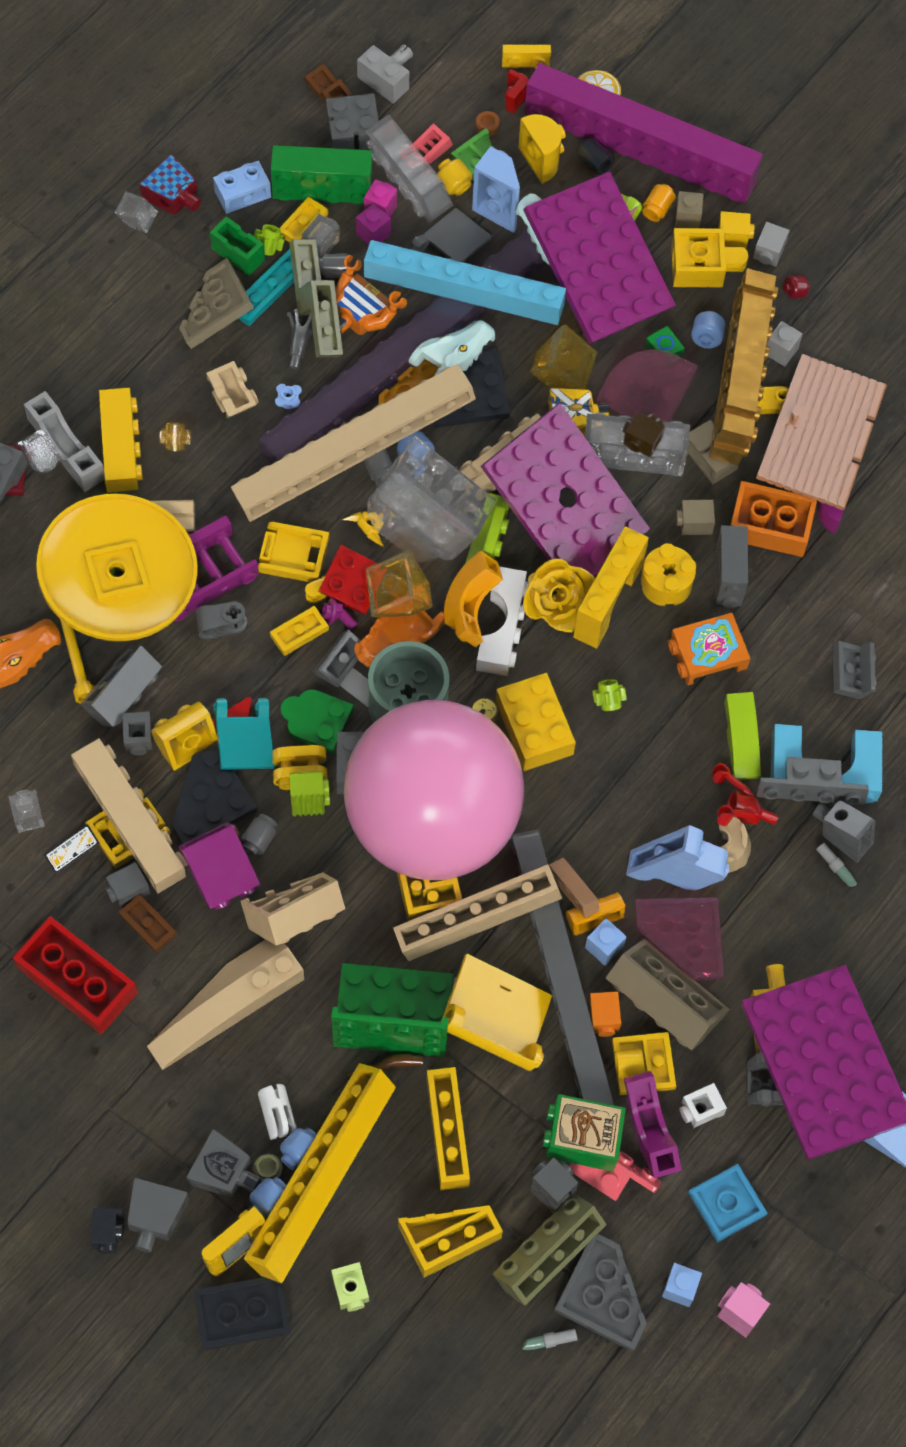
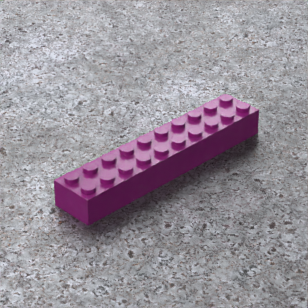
[525,63,763,204]

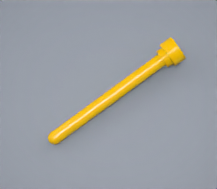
[60,619,94,704]

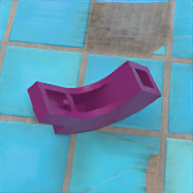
[624,1071,682,1179]

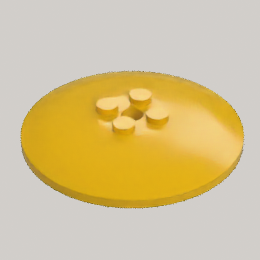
[36,494,197,641]

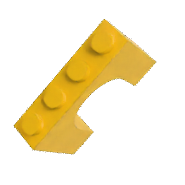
[573,526,649,649]

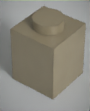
[674,191,703,229]
[676,500,715,535]

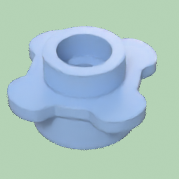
[275,384,302,409]

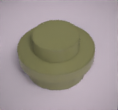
[254,1154,283,1182]

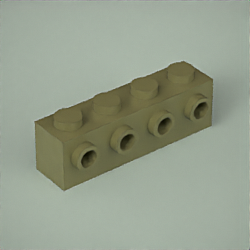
[493,1194,607,1306]

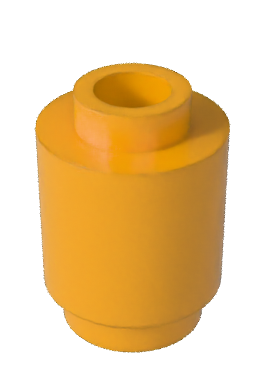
[642,184,676,222]

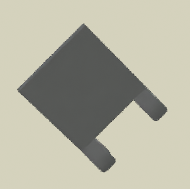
[411,208,492,263]

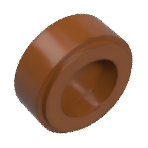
[476,111,500,136]

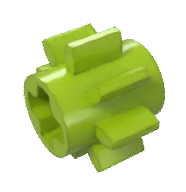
[254,224,285,256]
[592,679,627,711]

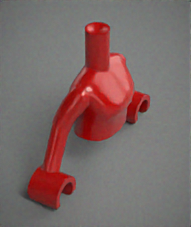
[712,763,778,826]

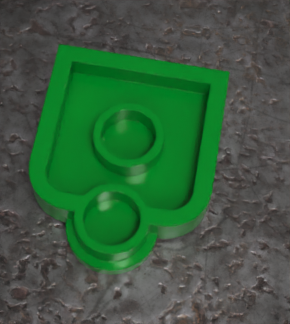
[281,690,354,754]

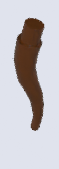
[346,1053,423,1078]

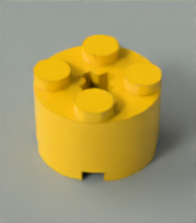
[641,544,696,606]

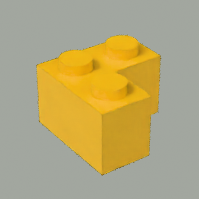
[397,873,462,921]

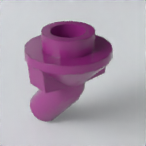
[322,598,358,630]

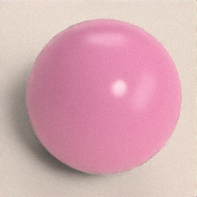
[344,700,524,880]

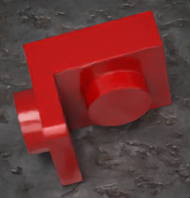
[505,69,530,114]

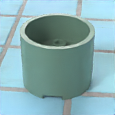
[368,641,449,722]

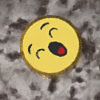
[471,698,498,722]

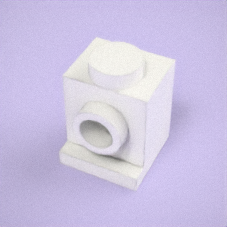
[680,1083,727,1128]

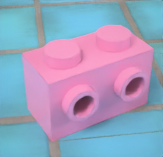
[717,1282,770,1338]

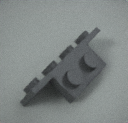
[757,757,869,805]

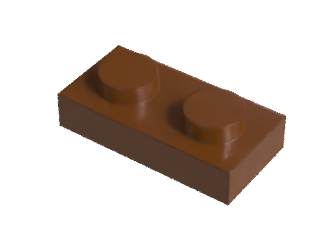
[119,894,177,954]

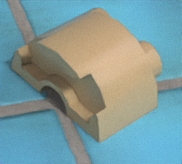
[206,361,258,418]
[719,817,751,873]

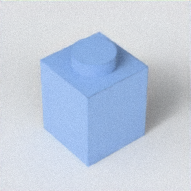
[585,919,626,966]
[662,1263,702,1307]

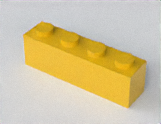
[99,388,143,493]
[427,1067,470,1191]

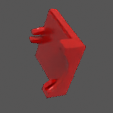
[318,545,388,615]

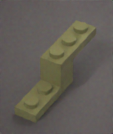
[289,239,343,358]

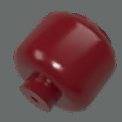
[783,275,810,299]

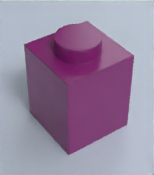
[356,203,391,245]

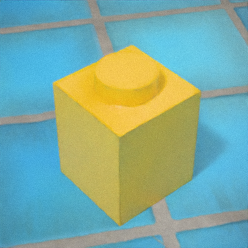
[718,211,754,248]

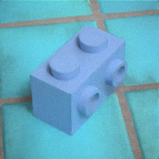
[213,161,271,214]

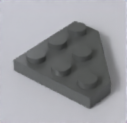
[554,1234,647,1352]

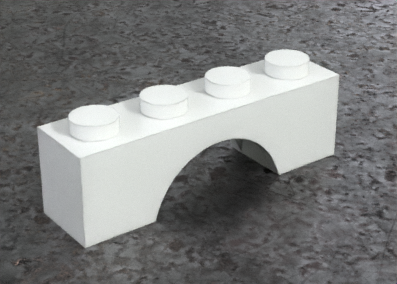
[476,567,529,676]

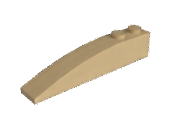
[147,939,304,1070]

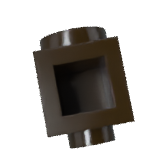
[622,412,665,458]

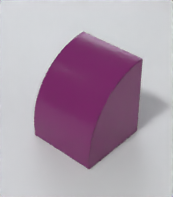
[817,502,843,534]

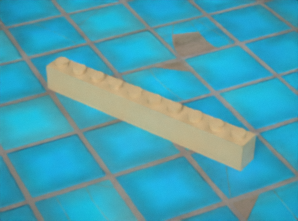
[231,364,476,522]

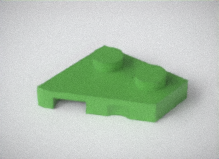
[451,128,494,181]

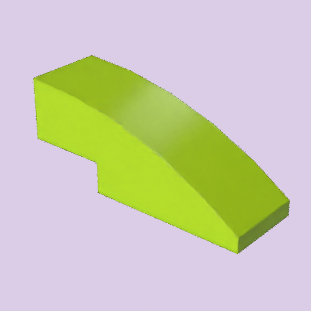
[724,692,761,780]

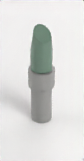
[816,843,857,887]
[522,1329,577,1350]

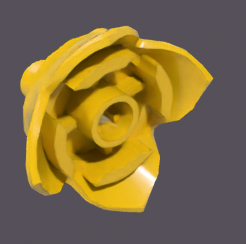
[523,559,596,633]

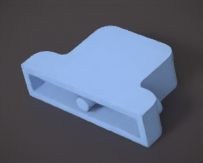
[626,825,729,890]

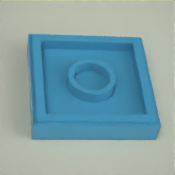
[688,1164,768,1243]

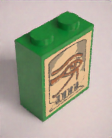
[542,1094,626,1172]

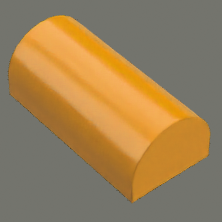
[566,892,625,936]

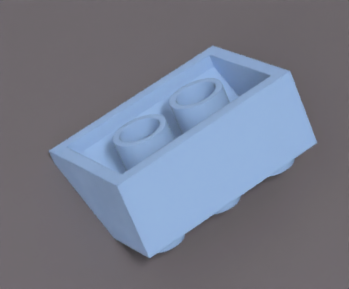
[472,146,520,233]

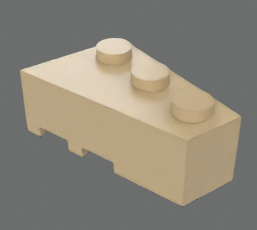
[240,873,345,946]

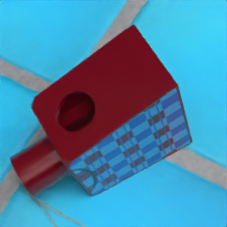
[139,154,201,214]

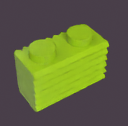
[289,771,330,817]

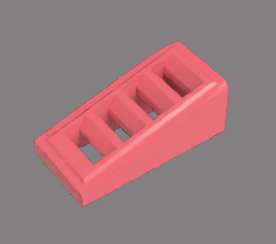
[399,123,453,174]

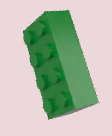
[271,145,372,205]

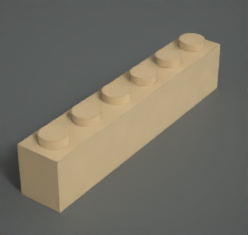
[71,739,187,894]
[393,864,562,961]

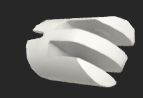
[258,1084,297,1140]

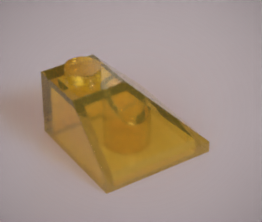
[530,324,597,390]
[366,550,432,618]

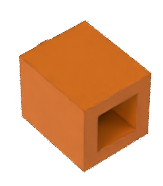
[588,992,621,1037]

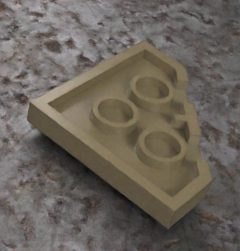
[179,258,254,349]

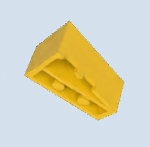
[398,1205,503,1278]

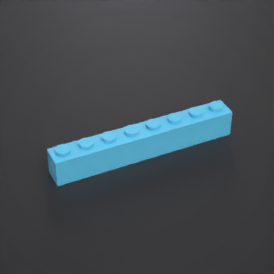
[364,240,566,325]

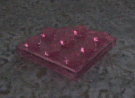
[596,350,699,434]

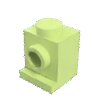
[331,1262,369,1312]

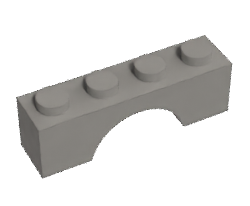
[24,391,105,493]

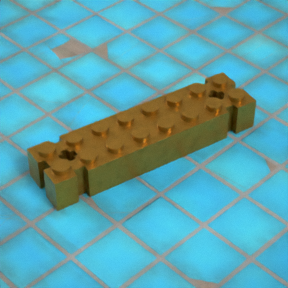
[709,268,778,466]

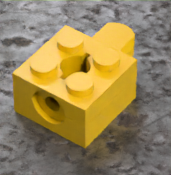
[671,228,749,287]

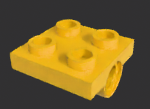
[612,1032,676,1095]

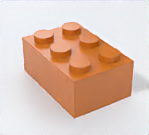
[730,481,817,557]

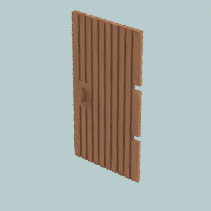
[756,354,887,510]

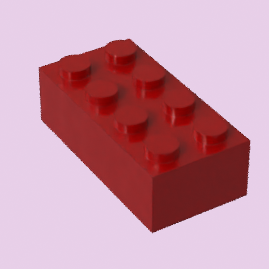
[13,916,138,1035]

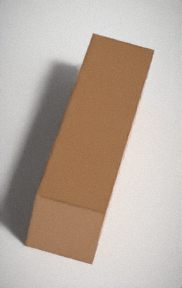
[549,857,600,918]

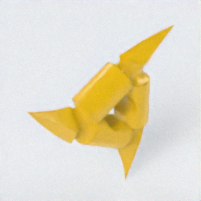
[342,501,389,547]

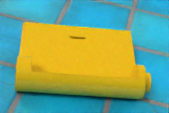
[441,954,552,1071]

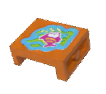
[668,613,750,685]

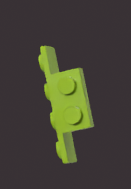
[465,493,509,564]

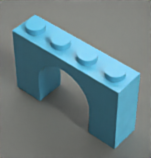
[770,724,882,804]

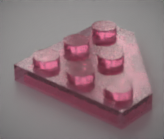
[635,897,724,980]

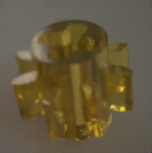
[160,422,191,451]

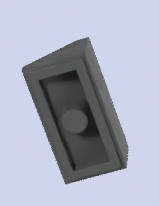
[312,630,361,687]

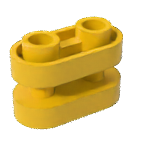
[272,745,328,790]

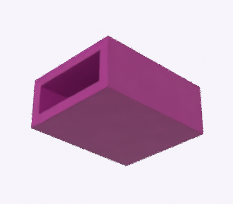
[178,822,260,910]

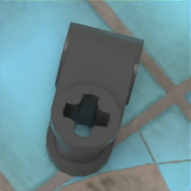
[195,601,248,639]

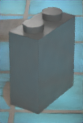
[715,525,748,608]

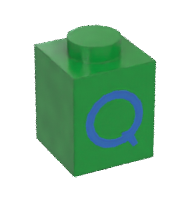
[645,326,685,373]

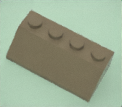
[606,939,730,1050]

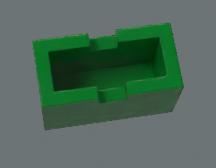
[210,216,265,276]

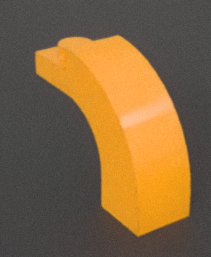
[444,550,503,647]

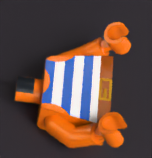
[335,255,407,335]

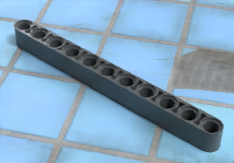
[510,829,614,1105]

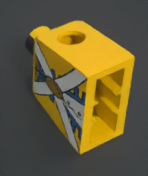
[548,388,609,436]

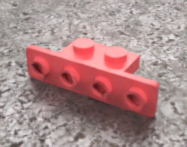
[569,1152,662,1201]

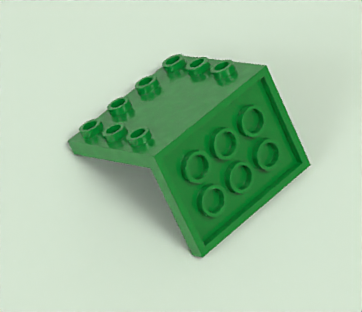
[332,963,453,1057]

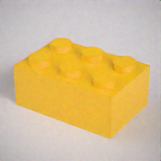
[495,673,576,771]

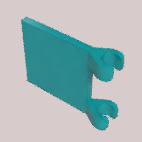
[213,698,275,770]

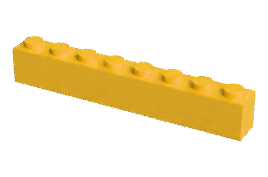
[244,1063,396,1283]

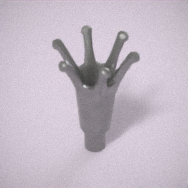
[287,309,313,370]

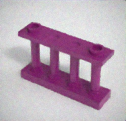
[173,516,259,622]

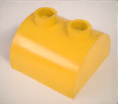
[518,115,566,184]
[151,702,218,771]

